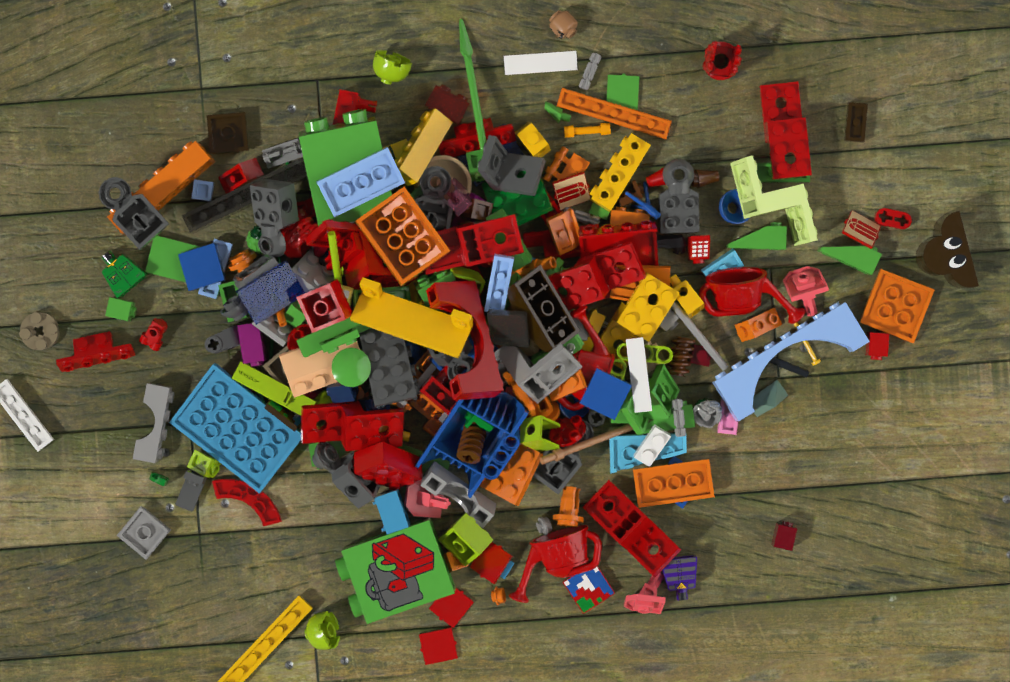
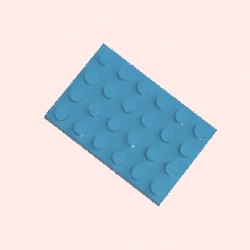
[169,363,301,494]

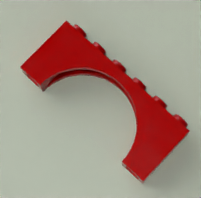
[426,281,504,400]

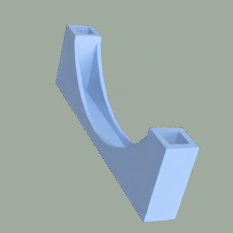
[712,301,870,421]

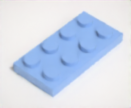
[317,147,405,217]

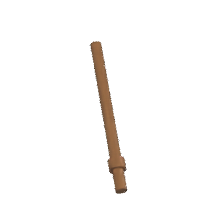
[539,423,633,465]

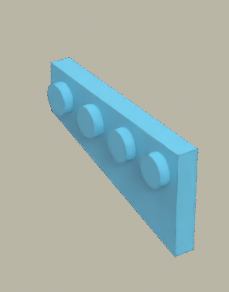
[609,433,687,474]

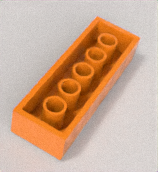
[107,141,216,235]

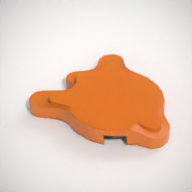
[502,371,536,417]

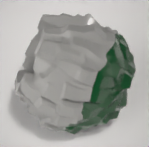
[693,398,722,428]

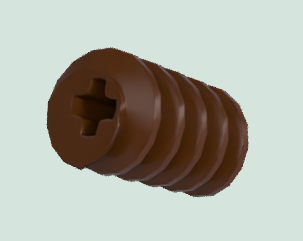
[667,336,696,377]
[456,422,487,464]

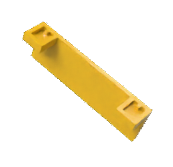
[350,277,474,358]

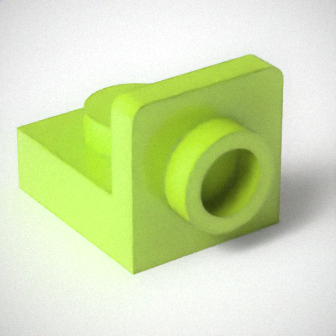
[187,450,221,478]

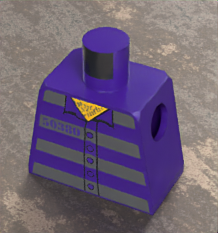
[662,555,697,601]

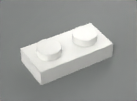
[633,424,671,467]

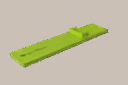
[232,362,317,415]

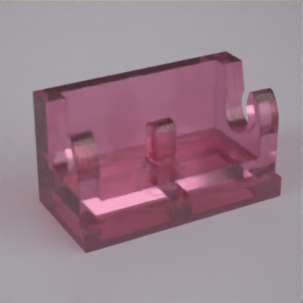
[446,177,472,216]

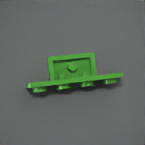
[297,317,370,357]

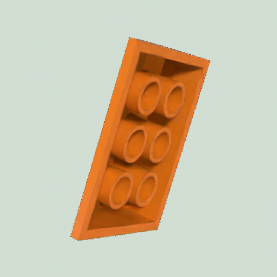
[356,186,450,287]

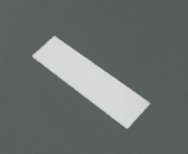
[504,51,578,75]
[626,337,652,413]

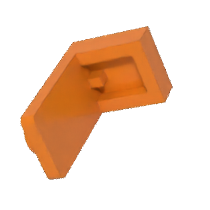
[734,308,782,342]

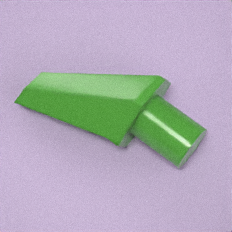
[544,101,571,123]

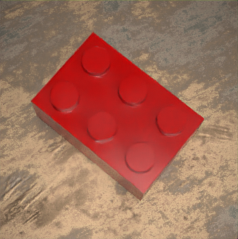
[354,442,422,490]

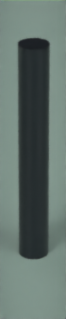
[755,349,810,378]

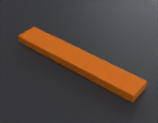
[557,88,672,140]

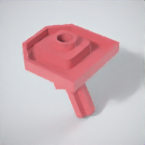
[783,266,829,316]
[404,480,451,518]
[624,572,666,614]

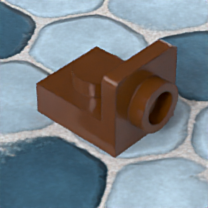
[618,180,644,207]
[460,198,493,221]

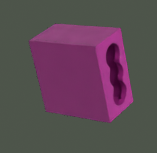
[237,323,269,367]

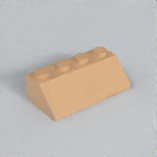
[279,341,360,398]

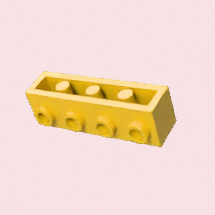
[395,108,453,186]
[590,133,651,212]

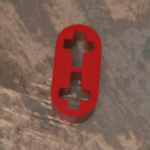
[874,208,912,230]

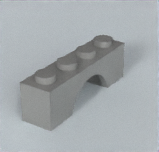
[133,383,174,463]
[420,461,496,528]

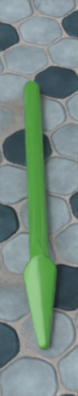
[459,19,487,151]

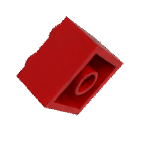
[296,279,352,333]

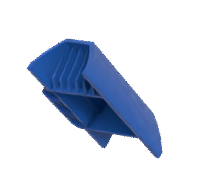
[415,391,529,498]

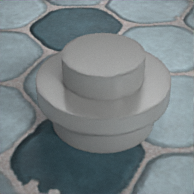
[536,517,552,535]

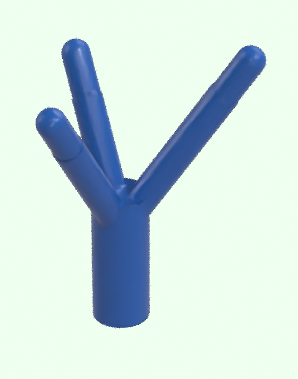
[625,181,661,220]

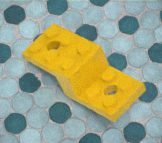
[592,272,680,370]

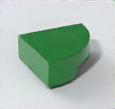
[149,472,169,486]

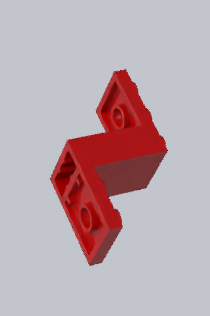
[305,219,417,290]

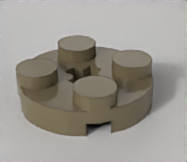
[19,312,59,350]

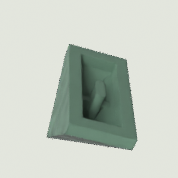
[753,380,788,417]

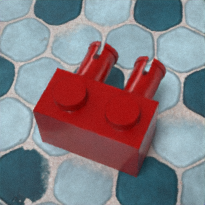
[333,89,377,125]
[419,366,458,415]

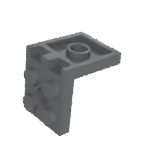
[478,135,546,196]

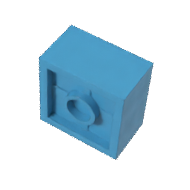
[372,489,411,534]

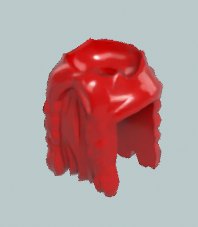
[702,41,742,80]
[280,208,318,260]

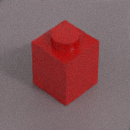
[865,332,889,360]

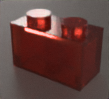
[425,84,470,125]

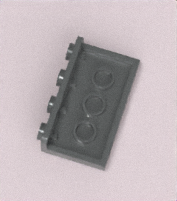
[359,328,420,407]

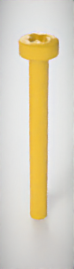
[794,322,821,366]

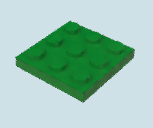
[481,171,553,226]

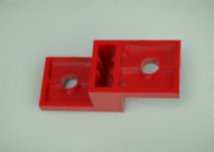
[759,81,812,180]
[425,214,524,275]
[547,241,646,310]
[301,401,404,451]
[583,480,681,577]

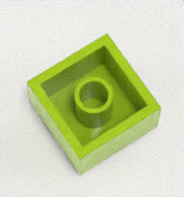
[438,513,493,566]

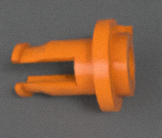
[228,249,263,281]
[530,396,560,421]
[553,486,584,527]

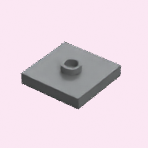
[116,506,171,560]

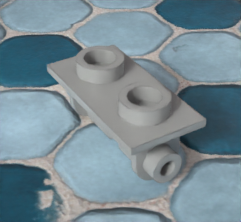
[262,138,303,169]

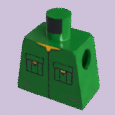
[101,251,148,298]

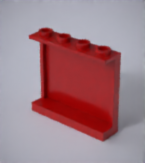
[578,220,659,298]

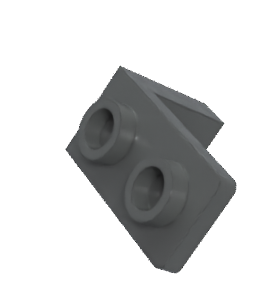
[175,469,207,512]

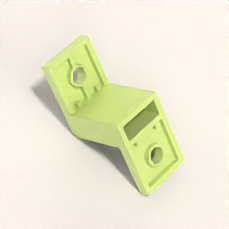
[730,156,818,246]

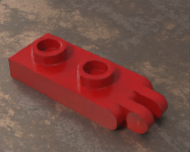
[325,232,363,270]

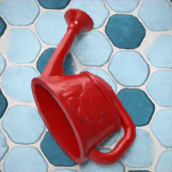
[698,267,806,324]
[557,305,615,411]
[509,525,602,603]

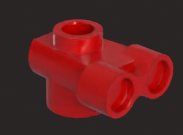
[139,318,168,351]

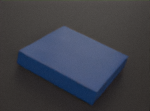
[178,243,226,291]
[579,368,632,420]

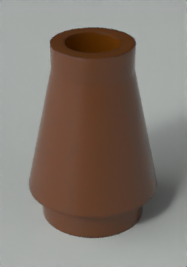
[691,170,719,189]

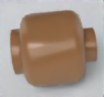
[549,10,578,39]

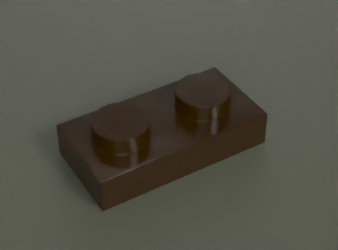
[844,102,868,143]

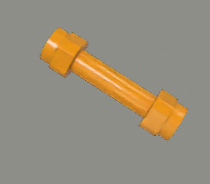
[564,123,611,138]

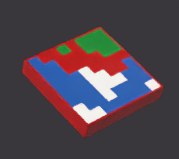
[562,566,615,614]

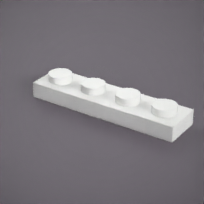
[0,379,54,452]

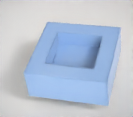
[192,179,214,202]

